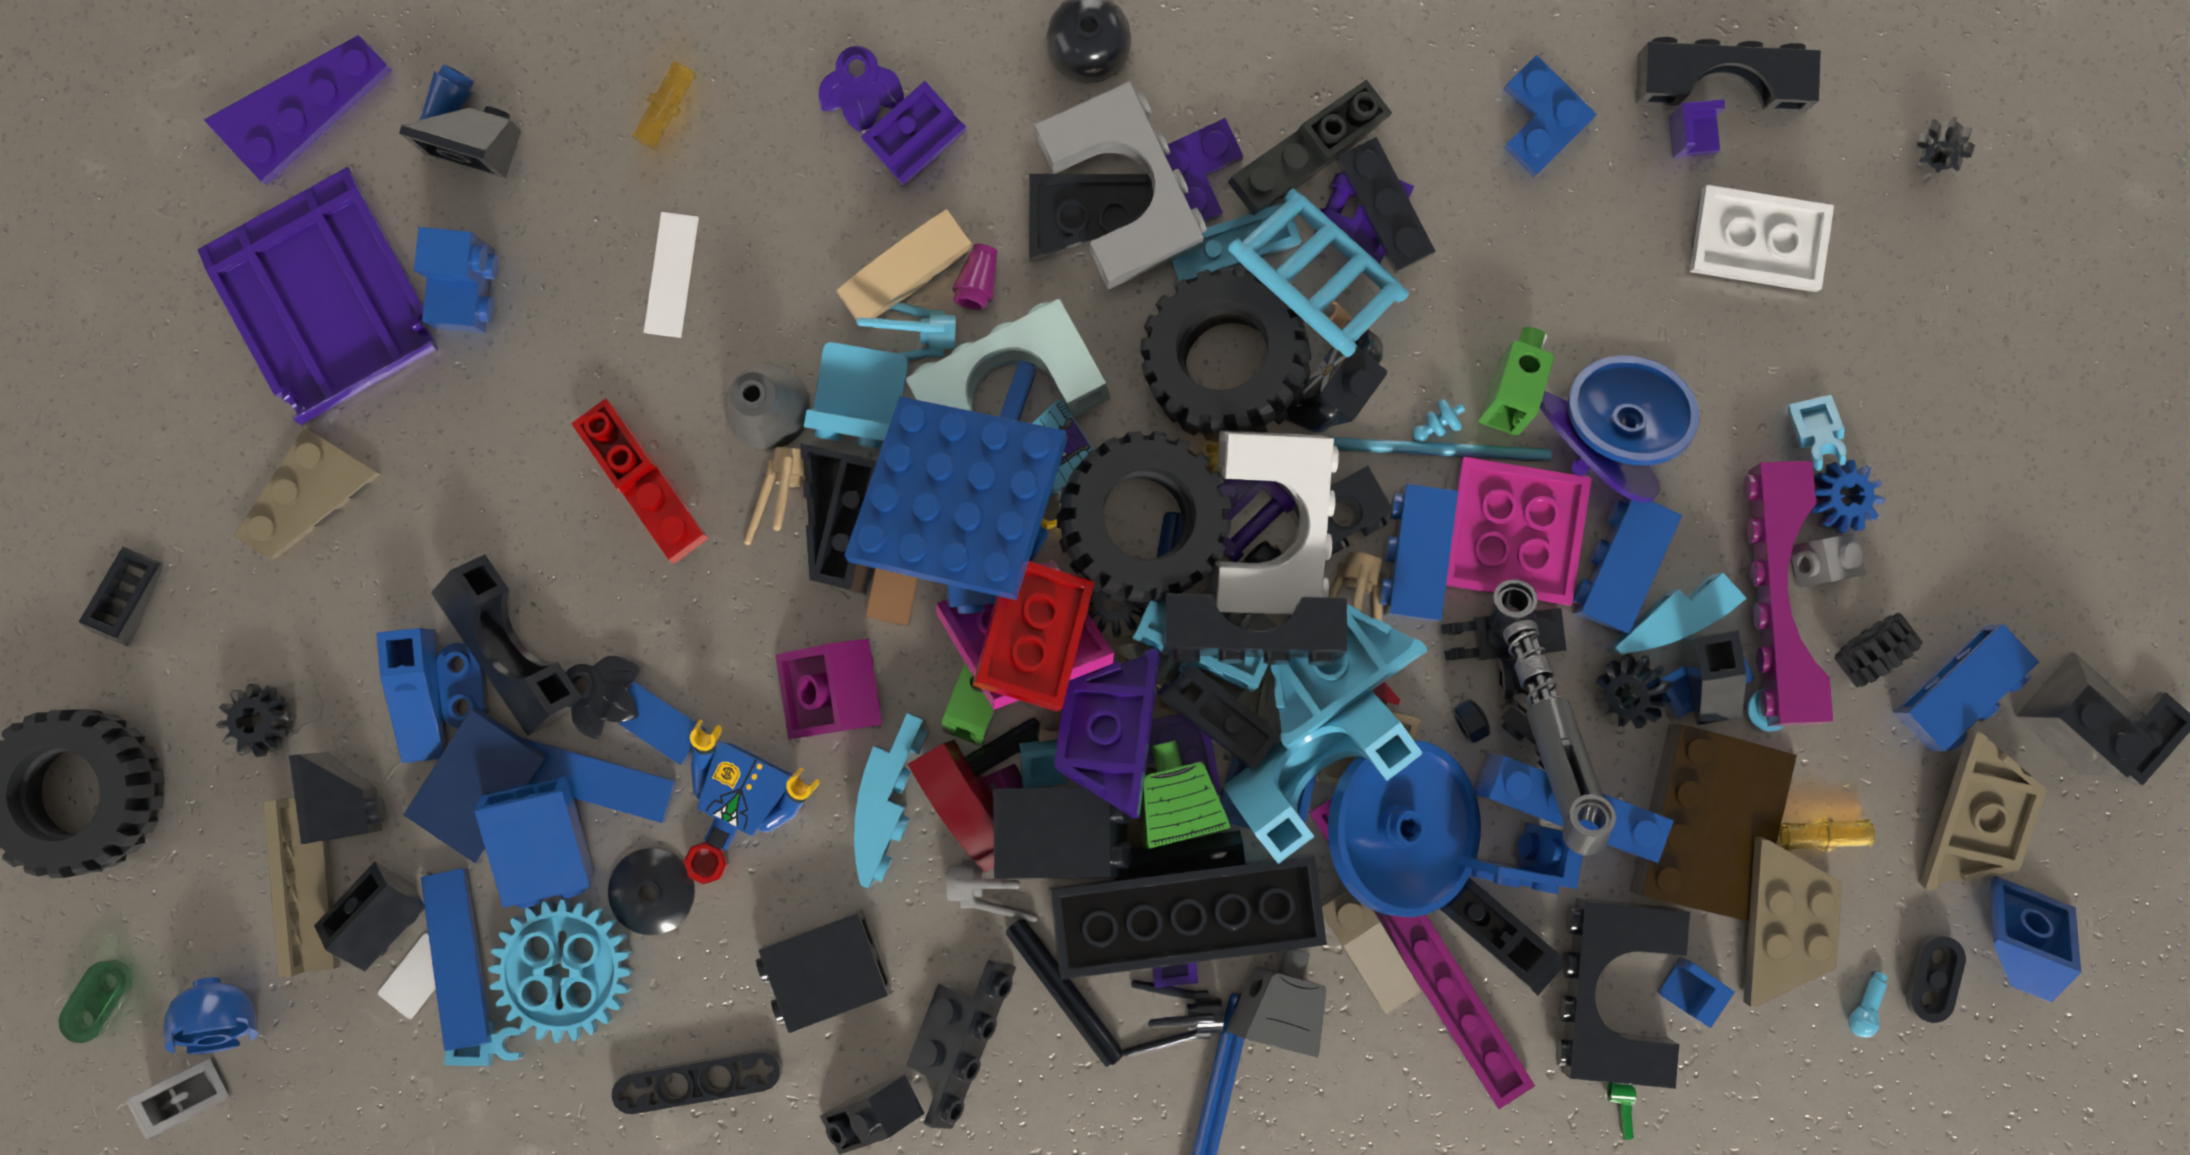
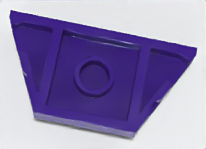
[1054,648,1161,818]

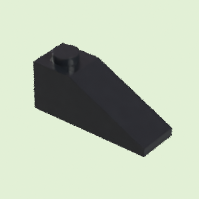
[1440,877,1566,996]

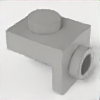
[1791,533,1866,587]

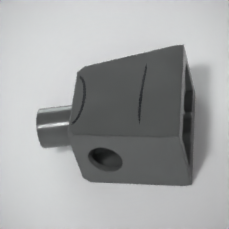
[1227,949,1326,1058]

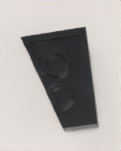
[1029,174,1153,262]

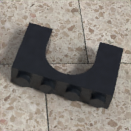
[1556,898,1690,1089]

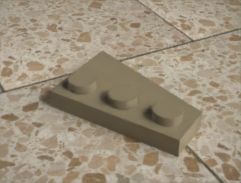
[234,427,381,560]

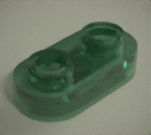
[58,959,133,1043]

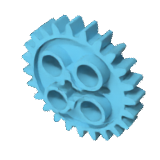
[488,898,634,1043]

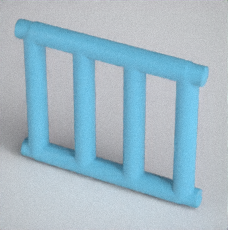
[1228,188,1409,357]

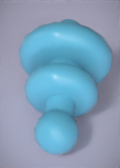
[1413,399,1466,442]

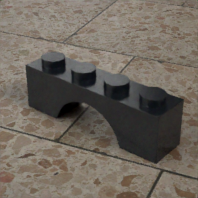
[1636,37,1821,112]
[431,554,582,736]
[1163,594,1347,666]

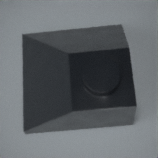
[399,106,521,179]
[289,752,386,844]

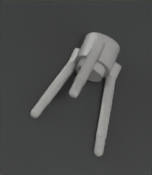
[946,859,1038,922]

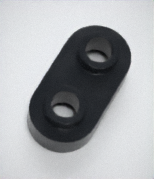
[1906,935,1966,1023]

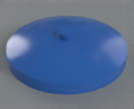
[1328,740,1481,917]

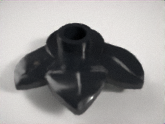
[565,656,641,739]

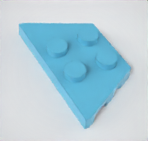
[1271,604,1428,750]

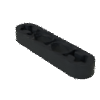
[612,1049,783,1114]

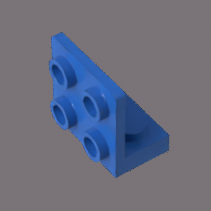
[1457,823,1583,894]

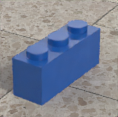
[1379,484,1458,622]
[1572,497,1682,635]
[1893,624,2039,751]

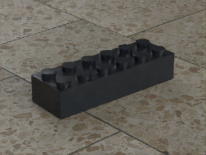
[1049,854,1327,980]

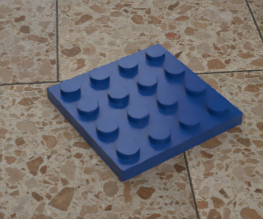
[844,396,1068,600]

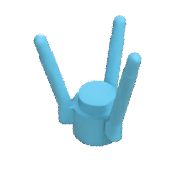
[856,302,956,361]

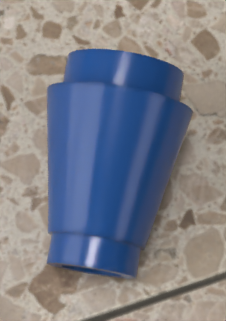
[419,64,475,120]

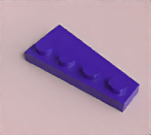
[204,35,392,185]

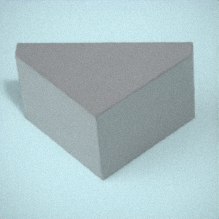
[126,1058,229,1140]

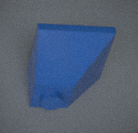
[1990,876,2081,1002]

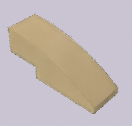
[836,209,972,327]

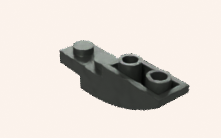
[1228,79,1392,216]

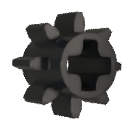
[1917,117,1975,173]

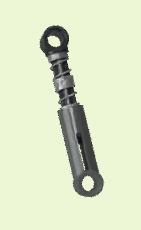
[1488,580,1616,855]

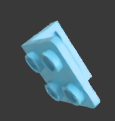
[804,342,909,448]

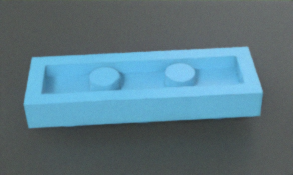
[1171,202,1302,283]

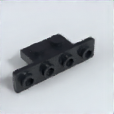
[906,960,1016,1129]

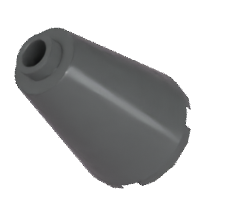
[724,364,810,449]

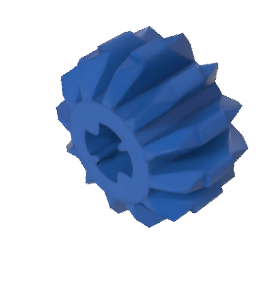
[1810,460,1886,534]

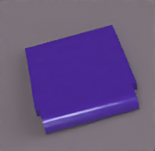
[197,167,438,425]

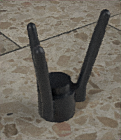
[1123,980,1224,1057]

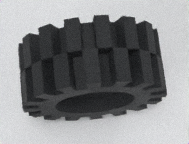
[1834,613,1923,688]

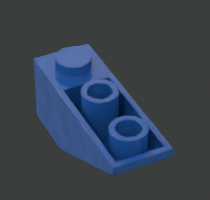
[376,628,446,763]

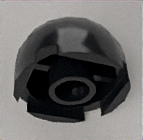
[1046,0,1131,83]

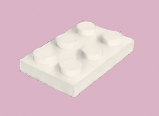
[1690,185,1834,292]

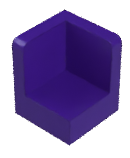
[1669,99,1725,158]

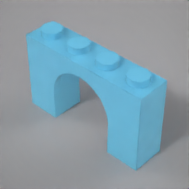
[1222,691,1423,864]

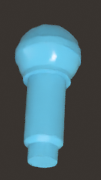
[1848,972,1888,1038]

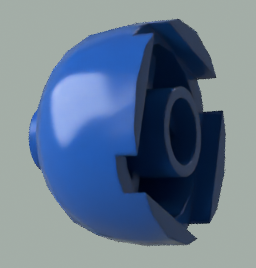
[163,977,259,1055]

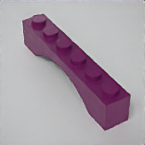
[1743,461,1833,727]

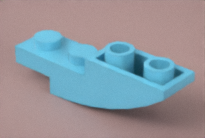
[854,713,929,888]

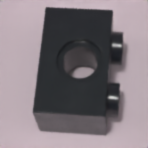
[1289,466,1394,556]

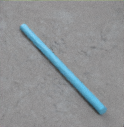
[1330,437,1552,461]

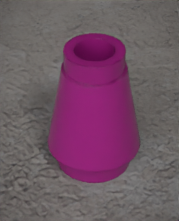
[952,243,998,311]

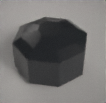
[1451,700,1490,743]

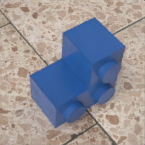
[414,227,499,333]

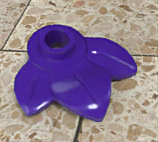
[818,46,904,133]

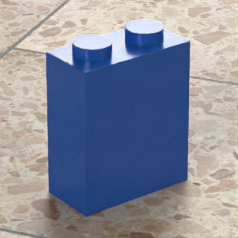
[474,776,594,908]

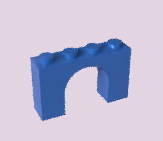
[1473,753,1674,863]

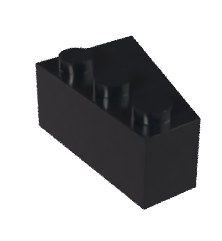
[800,443,877,594]

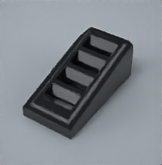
[79,546,164,646]

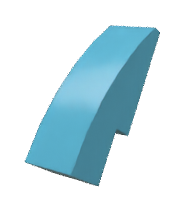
[1605,573,1747,655]

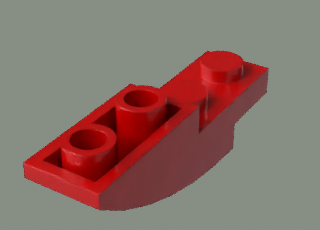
[571,398,709,564]

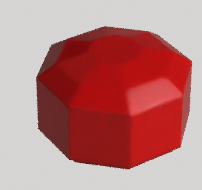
[683,841,730,885]

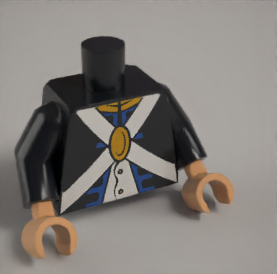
[1286,301,1388,433]

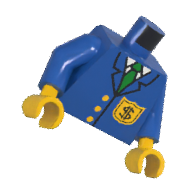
[690,720,820,851]

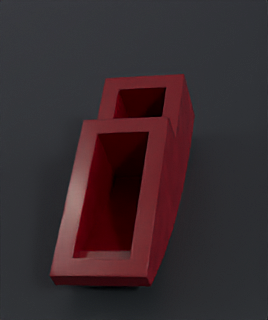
[907,739,994,873]

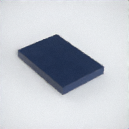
[403,707,548,864]

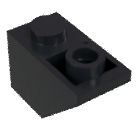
[1681,630,1747,725]
[820,1074,925,1155]

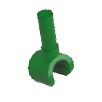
[1607,1082,1637,1140]

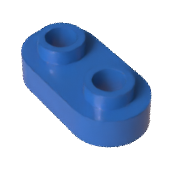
[436,643,489,729]

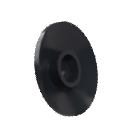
[608,848,695,935]

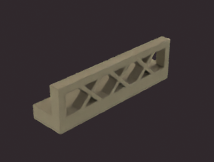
[263,798,340,978]

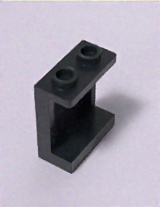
[756,909,892,1033]

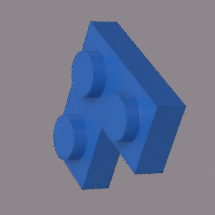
[1504,55,1597,177]

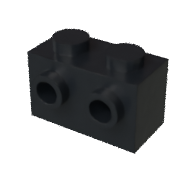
[314,861,426,972]

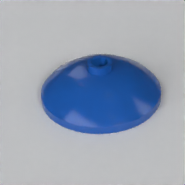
[1568,355,1700,466]

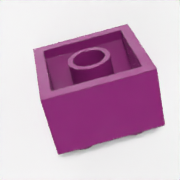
[775,638,882,740]

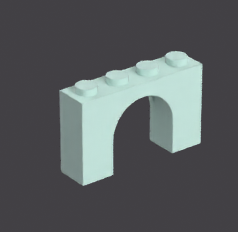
[906,299,1111,418]

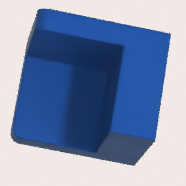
[1658,957,1735,1028]

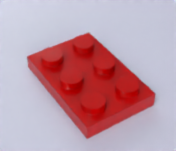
[972,561,1095,712]

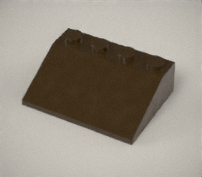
[1630,724,1797,921]

